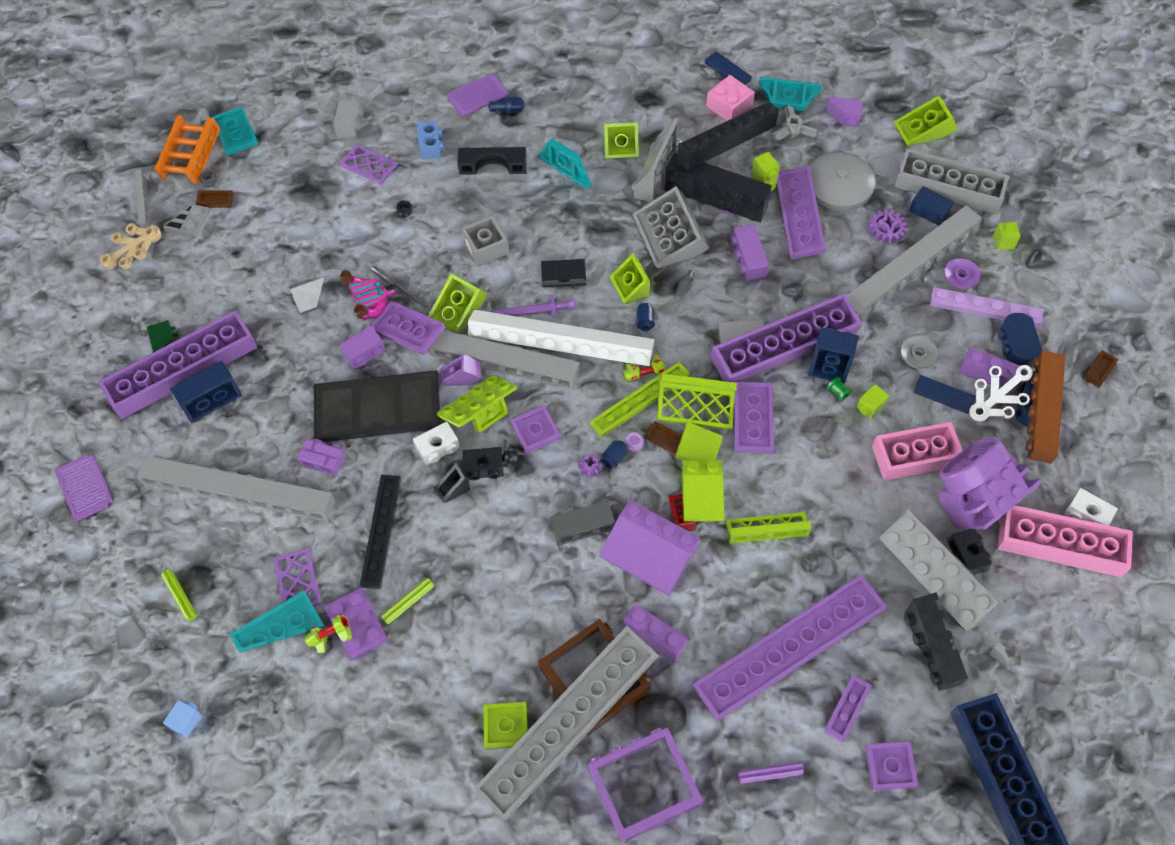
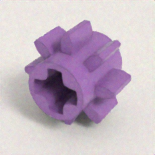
[578,453,603,479]

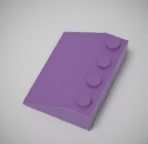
[599,500,700,596]

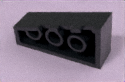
[904,592,968,691]

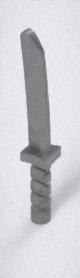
[371,265,428,307]

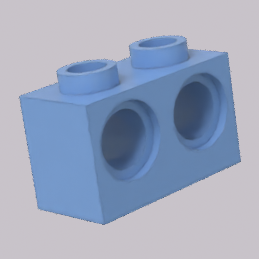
[417,121,444,160]

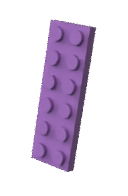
[777,165,826,260]

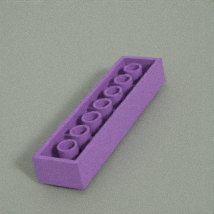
[710,293,862,383]
[98,310,258,419]

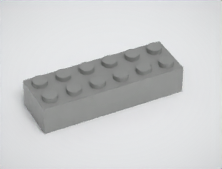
[894,148,1010,215]
[879,510,1002,632]

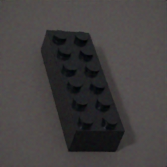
[665,152,772,223]

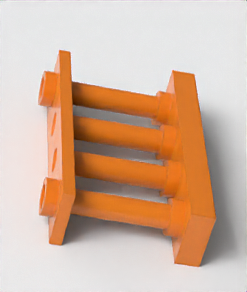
[154,115,220,184]

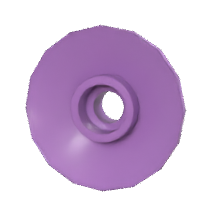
[944,258,981,289]

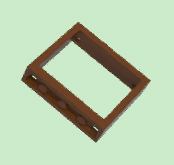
[538,619,651,736]

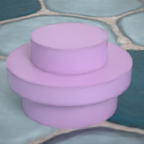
[625,433,644,452]

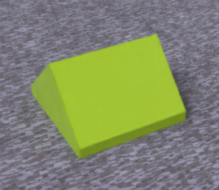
[604,122,639,158]
[609,253,650,304]

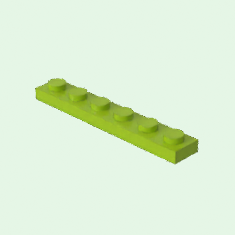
[590,362,691,438]

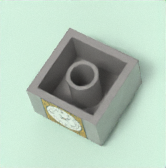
[461,215,509,266]

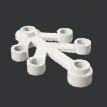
[970,365,1032,422]

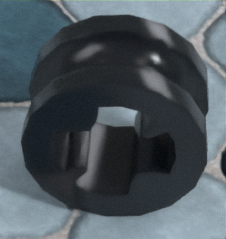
[396,200,412,217]

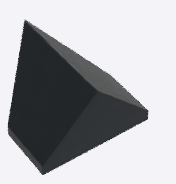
[434,460,470,503]

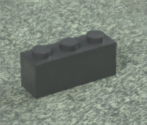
[550,501,615,546]

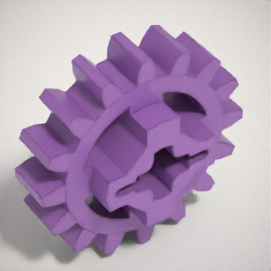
[868,209,907,245]

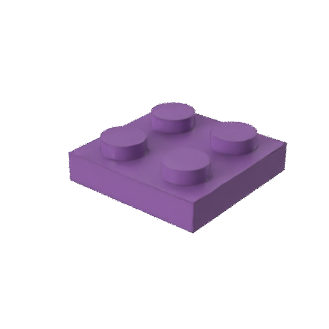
[510,405,561,454]
[865,742,919,791]

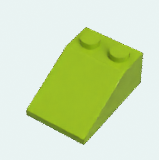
[894,95,958,146]
[428,273,488,334]
[681,460,724,522]

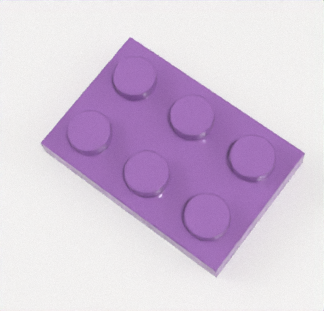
[324,587,388,661]

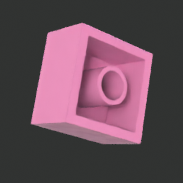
[706,75,755,121]

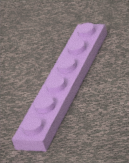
[929,287,1043,328]

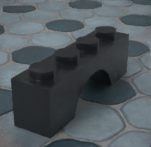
[457,147,527,175]

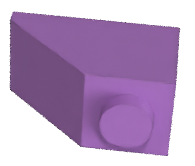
[826,97,862,127]
[440,354,482,386]

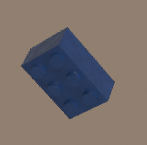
[808,327,859,384]
[170,361,242,424]

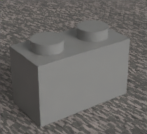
[333,99,363,137]

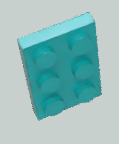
[211,107,259,156]

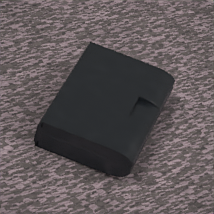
[541,259,586,288]

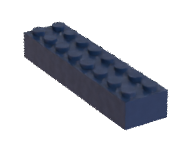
[950,693,1069,845]

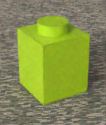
[993,222,1020,250]
[857,384,890,419]

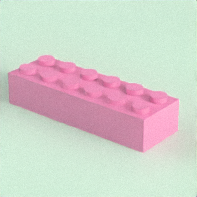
[997,505,1133,577]

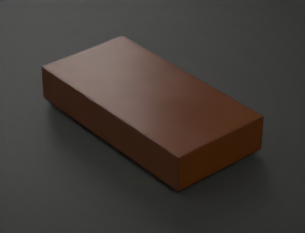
[196,190,234,208]
[1082,350,1119,388]
[645,421,682,455]

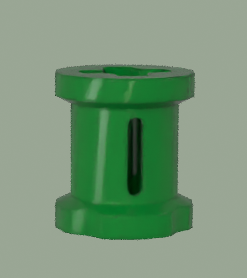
[827,377,852,402]

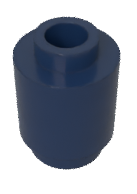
[636,303,655,331]
[600,440,628,469]

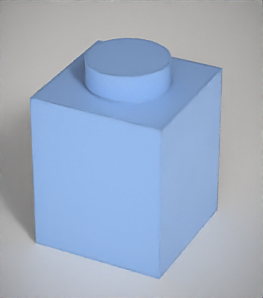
[163,700,202,738]

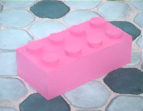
[872,422,963,481]

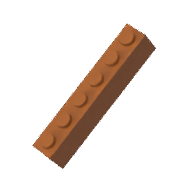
[1025,350,1065,464]

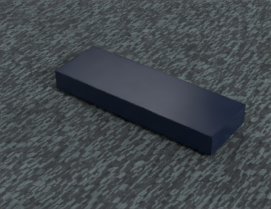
[705,51,752,85]
[913,375,975,414]

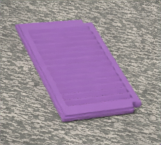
[448,74,510,117]
[54,454,114,523]

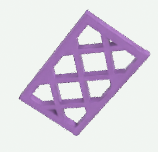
[339,144,398,185]
[273,548,321,606]

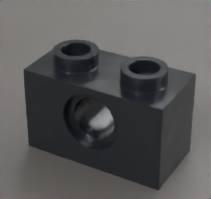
[462,447,504,481]
[947,529,992,575]

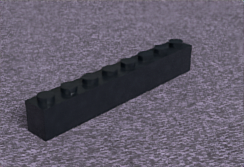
[675,102,780,170]

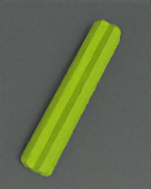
[161,569,197,622]
[381,578,434,624]

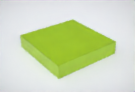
[675,422,723,460]
[483,702,528,750]

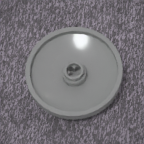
[810,153,876,211]

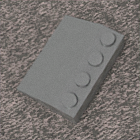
[632,118,678,202]
[633,186,709,269]

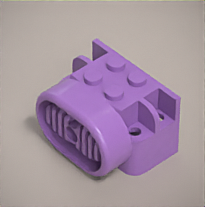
[939,437,1042,530]

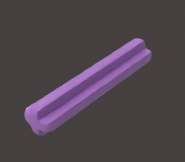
[738,762,804,784]

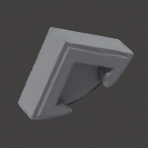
[988,642,1011,667]

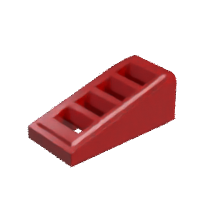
[668,494,696,531]

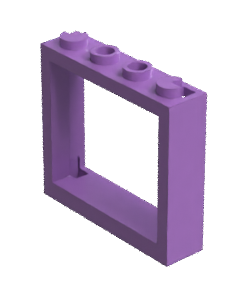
[587,727,704,844]

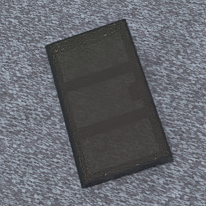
[314,370,441,442]

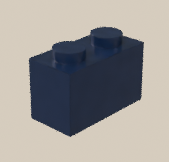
[909,187,954,226]

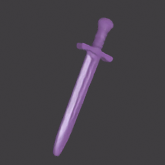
[490,295,577,318]

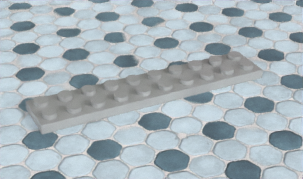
[474,626,659,821]

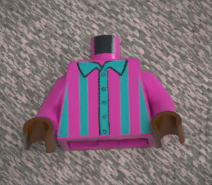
[340,270,395,321]

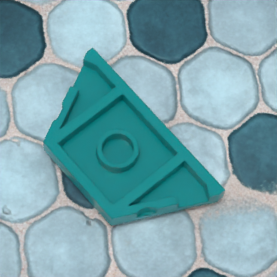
[759,77,822,111]
[537,138,591,189]

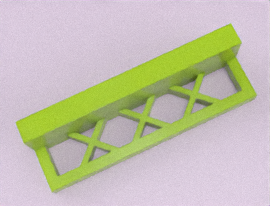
[726,512,812,544]

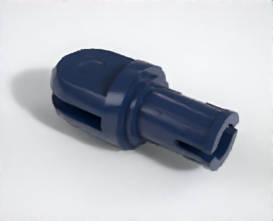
[488,97,525,114]

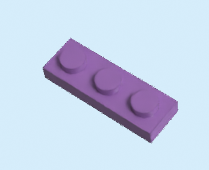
[824,675,872,743]

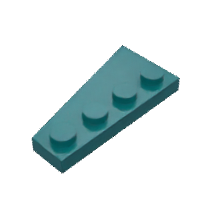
[229,591,325,653]

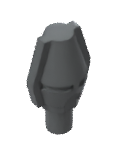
[676,270,695,296]

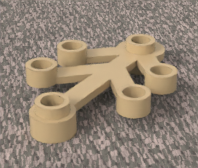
[100,223,161,270]

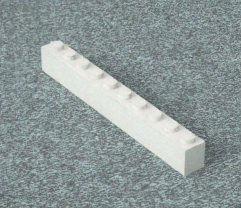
[468,310,655,366]

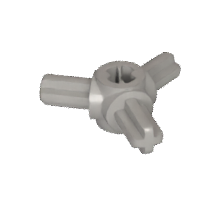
[772,105,818,141]

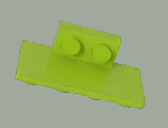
[437,375,517,433]

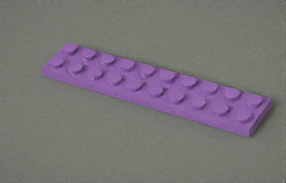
[692,575,888,722]

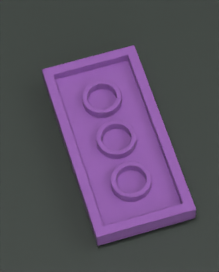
[371,301,446,355]
[734,382,774,454]

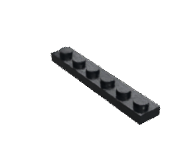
[360,474,401,589]

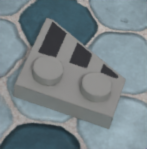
[163,204,210,238]

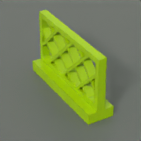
[657,373,737,430]

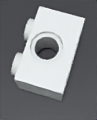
[413,421,460,465]
[1064,488,1118,526]

